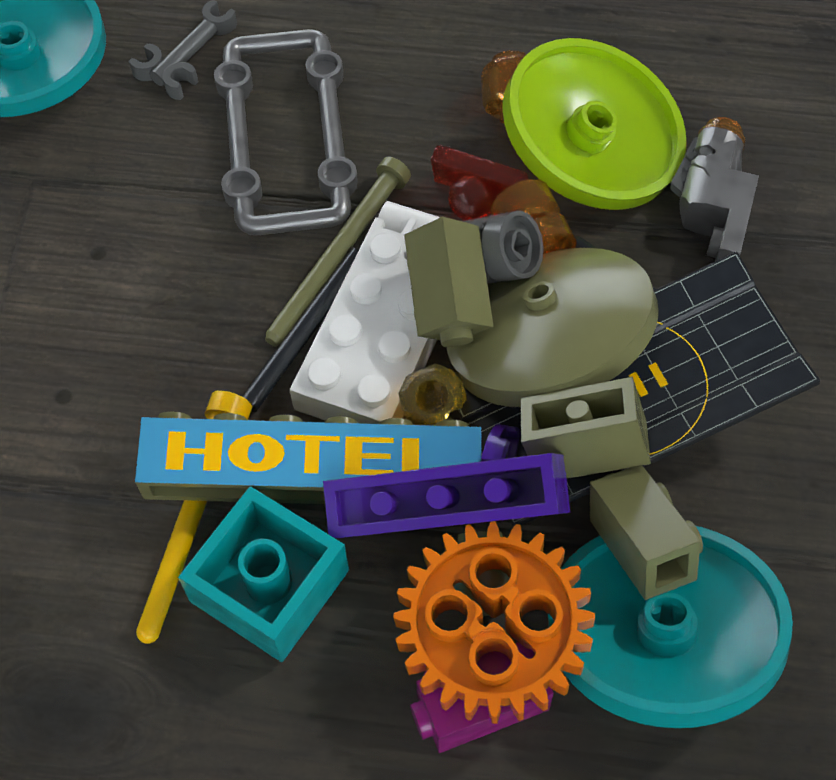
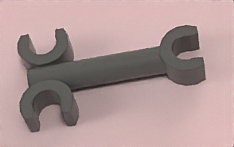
[129,0,237,100]

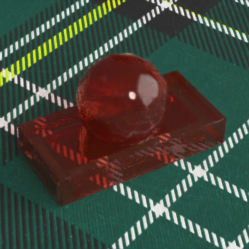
[430,145,529,221]

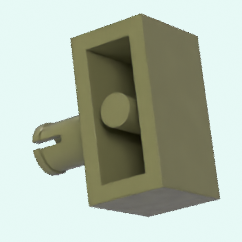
[521,377,651,479]

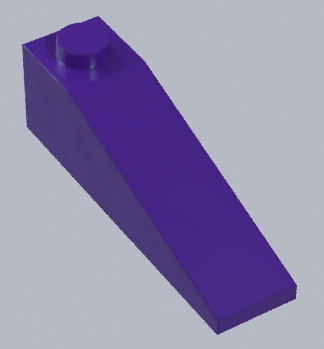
[323,453,571,538]

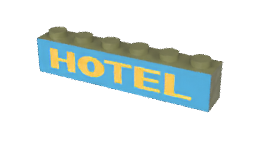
[135,412,481,504]

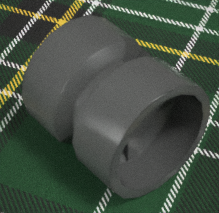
[462,210,544,284]

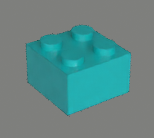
[178,486,349,663]

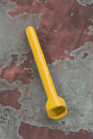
[136,391,252,644]

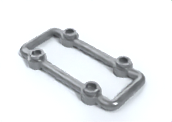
[214,29,357,235]

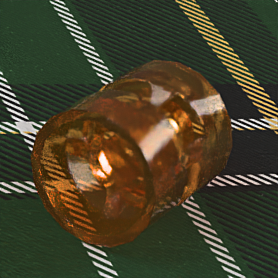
[491,179,577,254]

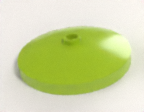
[503,38,686,210]

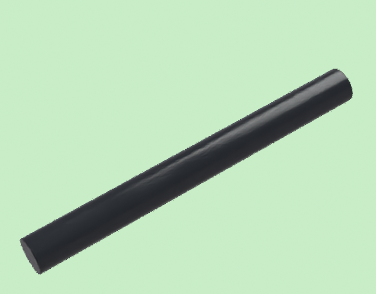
[242,248,359,412]

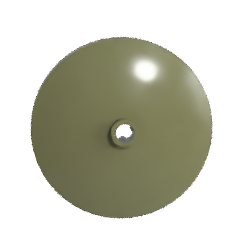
[447,248,659,407]

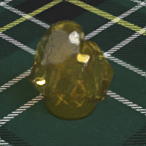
[398,363,467,426]

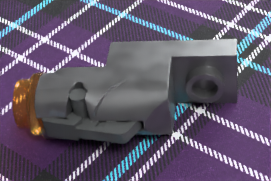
[670,117,759,261]

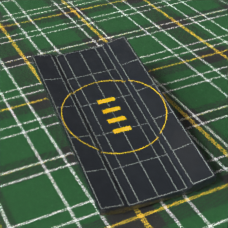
[448,251,820,527]

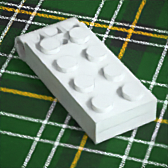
[290,201,440,424]

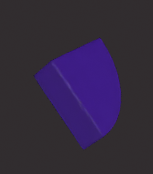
[481,424,521,461]

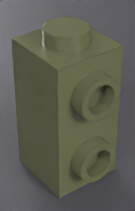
[404,216,494,347]
[590,466,703,600]

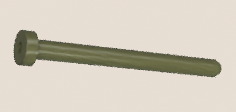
[265,157,411,347]

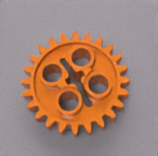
[393,521,595,724]

